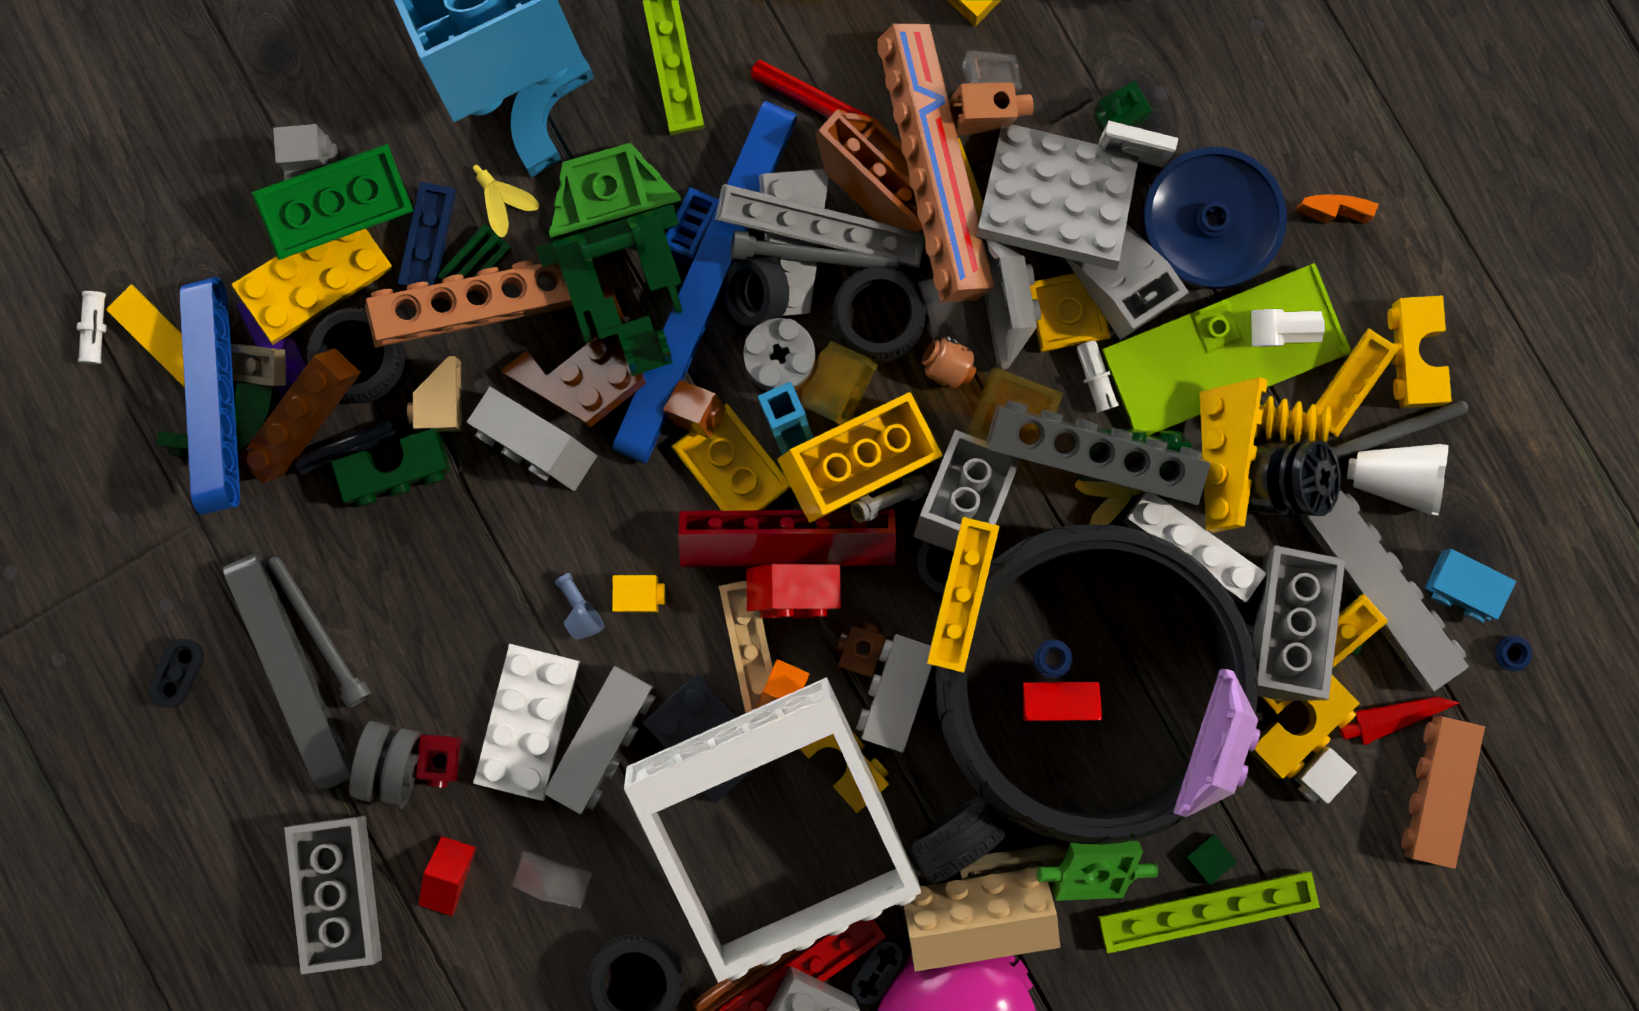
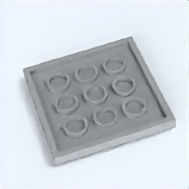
[976,124,1139,270]

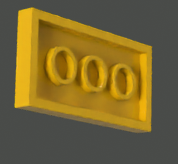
[231,229,393,345]

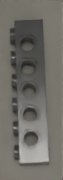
[985,400,1211,505]

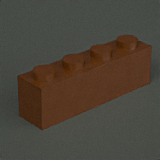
[238,348,361,484]

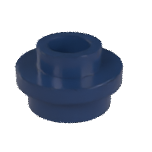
[1495,636,1532,672]
[1034,640,1072,678]

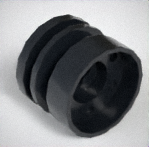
[1248,440,1341,517]

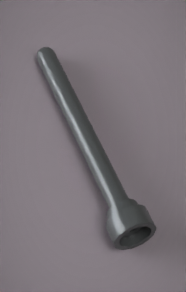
[730,230,901,270]
[1332,401,1468,460]
[268,556,372,709]

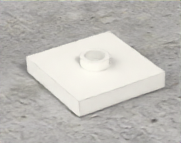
[1098,121,1178,168]

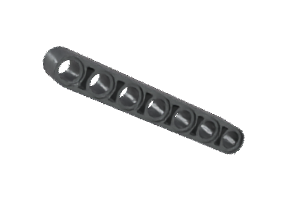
[223,552,352,792]

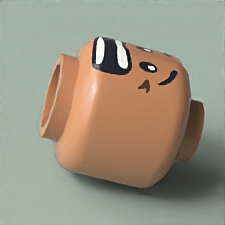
[921,337,977,389]

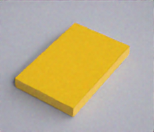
[671,403,791,511]

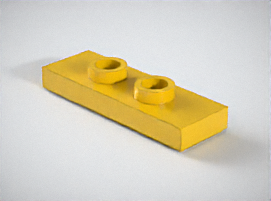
[1316,328,1399,437]

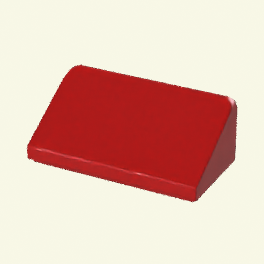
[1023,682,1102,721]

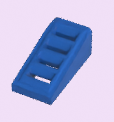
[665,187,719,269]

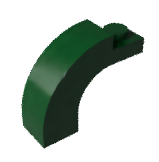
[156,383,280,458]

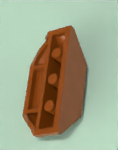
[815,109,923,232]

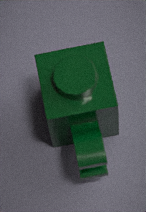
[1093,81,1153,133]

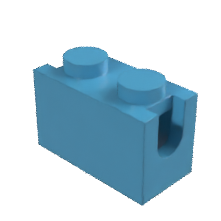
[1424,549,1516,624]

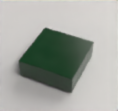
[1185,833,1237,885]

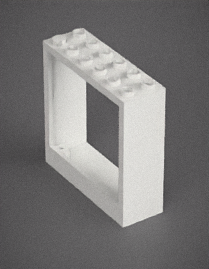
[624,677,921,983]

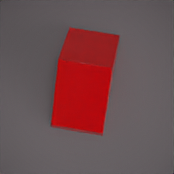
[418,836,476,916]

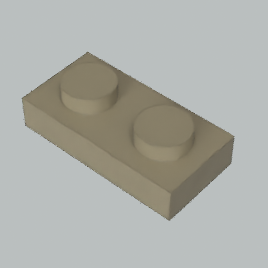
[231,344,286,386]

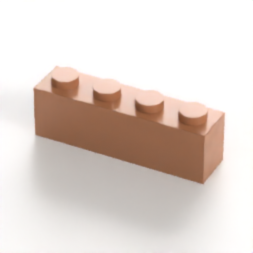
[1401,716,1485,869]

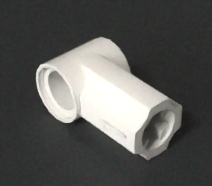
[1251,309,1325,347]

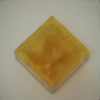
[966,368,1063,441]

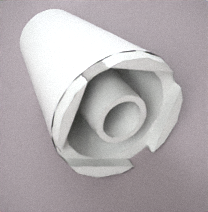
[1347,444,1448,515]

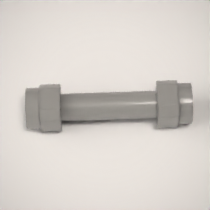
[850,474,929,523]

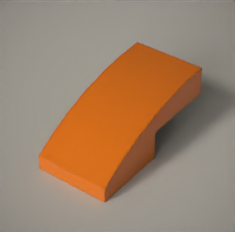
[1295,194,1379,224]

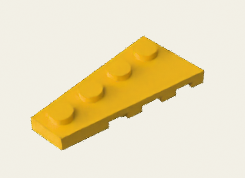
[1199,377,1268,533]

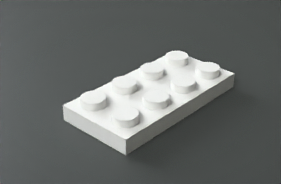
[473,644,580,801]

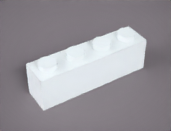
[1122,491,1267,604]

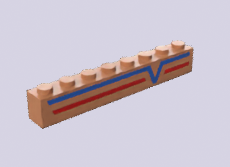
[877,24,995,303]

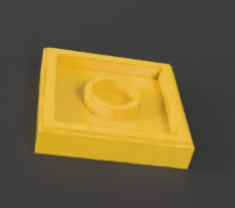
[1030,273,1111,353]

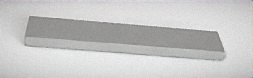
[715,184,925,269]

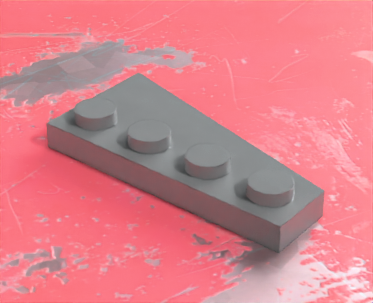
[759,169,829,316]

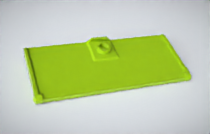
[1101,263,1351,436]

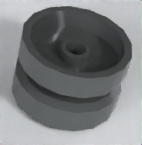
[349,721,422,809]

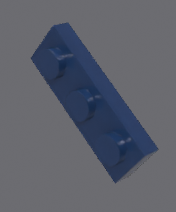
[398,181,457,288]

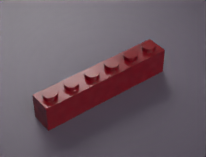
[678,509,896,567]

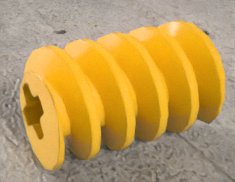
[1254,396,1332,443]

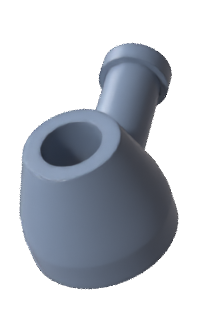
[555,573,604,640]

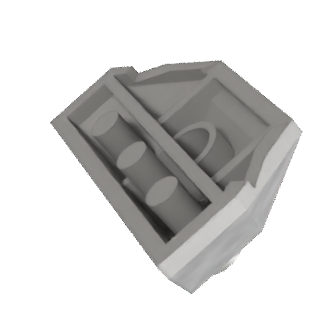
[983,239,1041,372]

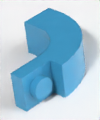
[511,58,594,177]
[757,381,814,455]

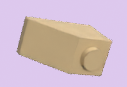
[407,356,462,433]

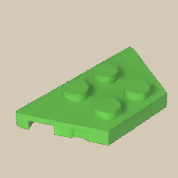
[549,143,682,241]

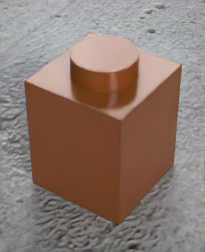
[663,380,726,439]

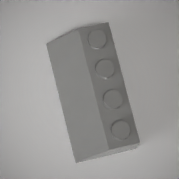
[1252,546,1345,701]

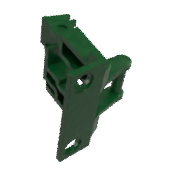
[536,204,683,376]

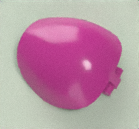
[878,954,1036,1011]

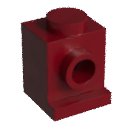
[416,734,462,788]

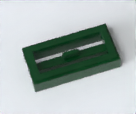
[437,224,512,298]

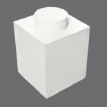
[1294,747,1357,804]

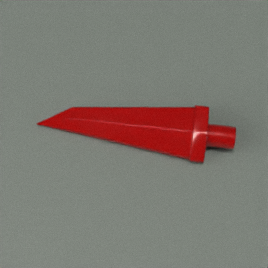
[1339,696,1459,745]

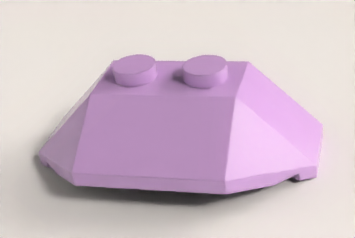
[1173,669,1260,817]

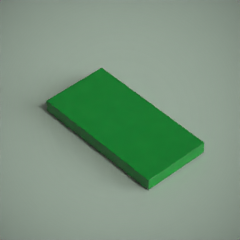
[251,144,414,260]

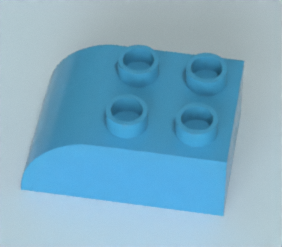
[394,0,584,122]

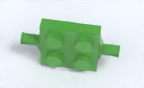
[1036,841,1158,901]

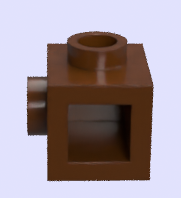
[836,621,886,678]

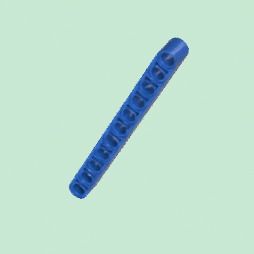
[612,101,798,464]

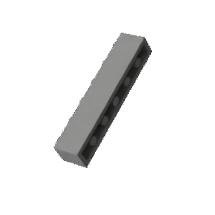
[1299,490,1469,692]

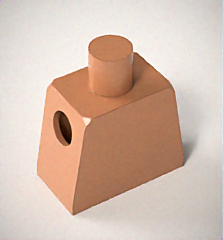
[948,82,1034,136]

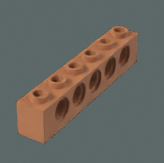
[365,260,573,348]

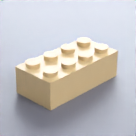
[903,866,1060,972]

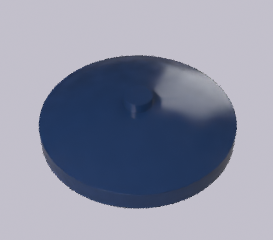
[1143,147,1287,289]

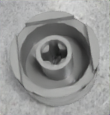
[743,318,815,392]

